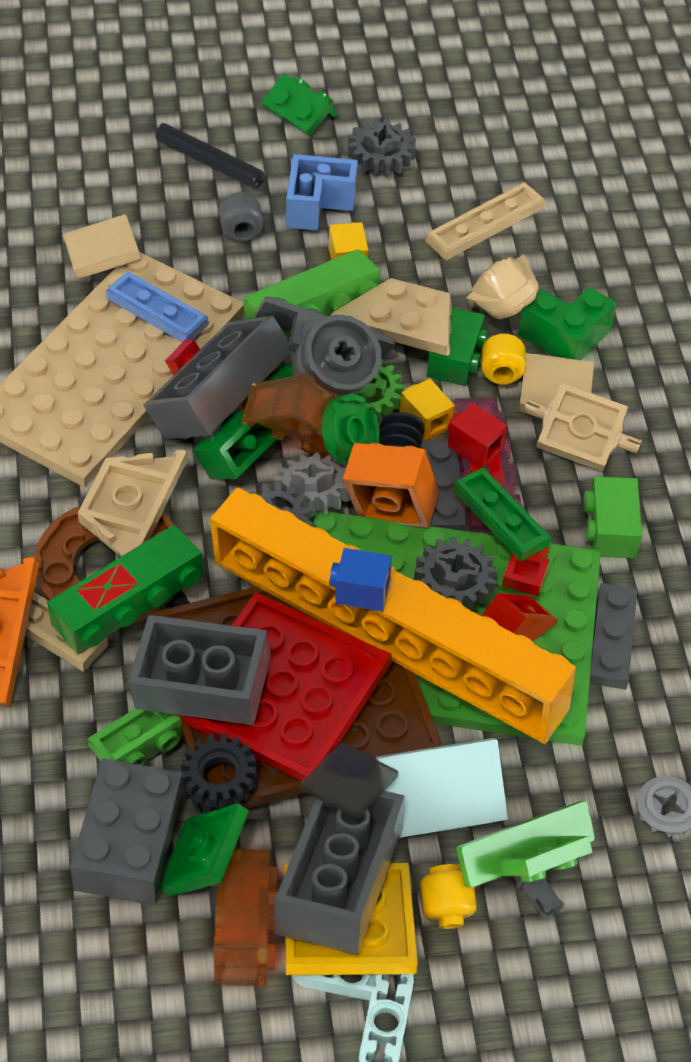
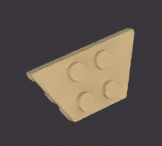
[331,278,452,356]
[78,449,188,557]

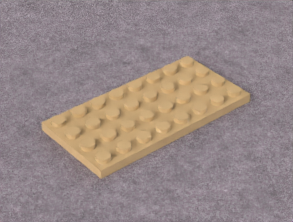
[0,252,244,488]

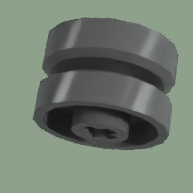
[292,314,381,405]

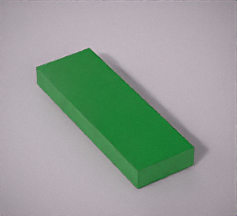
[453,467,551,562]

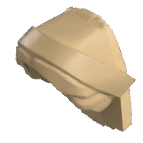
[466,254,539,319]

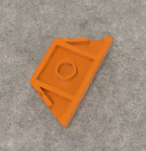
[0,557,40,707]

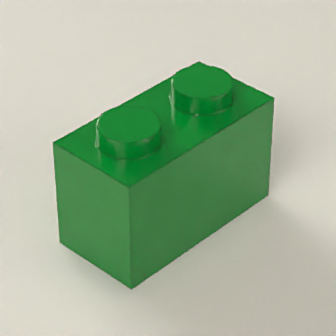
[426,307,489,386]

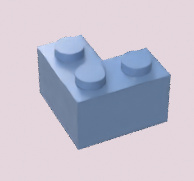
[285,154,358,230]

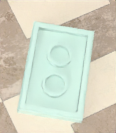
[376,738,508,838]

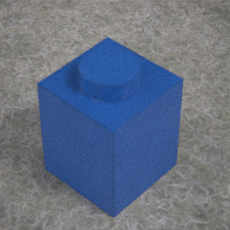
[329,548,392,611]

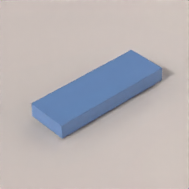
[106,271,208,342]

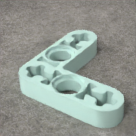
[291,974,414,1062]

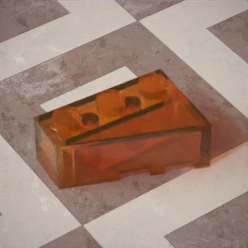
[241,373,338,462]
[214,849,278,986]

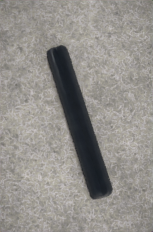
[155,123,264,188]

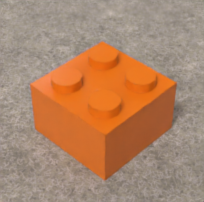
[343,443,439,528]

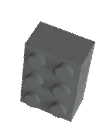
[128,615,271,725]
[70,758,183,906]

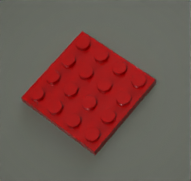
[172,592,392,786]

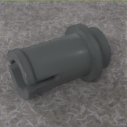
[514,876,564,920]

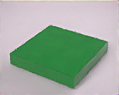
[158,803,249,897]

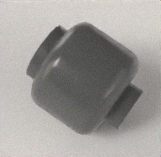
[219,192,263,241]

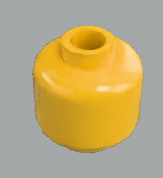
[481,334,526,385]
[420,864,477,929]

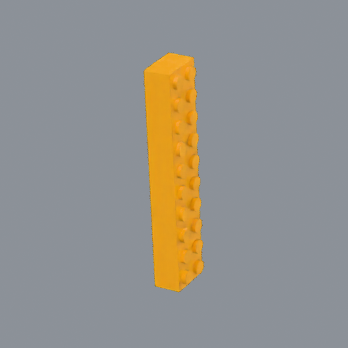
[210,487,576,744]

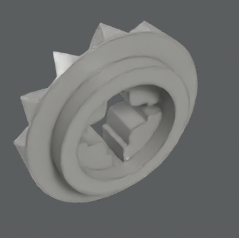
[636,776,691,838]

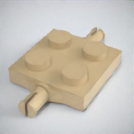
[523,383,642,472]

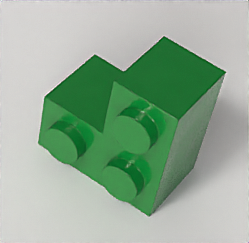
[518,287,617,360]

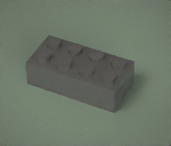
[143,315,293,440]
[274,777,405,955]

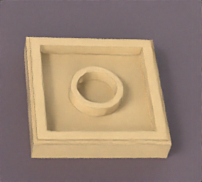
[63,214,141,279]
[518,353,594,412]

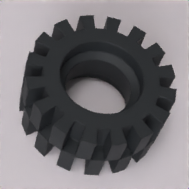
[181,734,257,813]

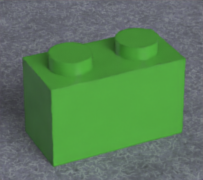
[583,476,642,558]

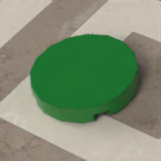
[321,393,380,467]

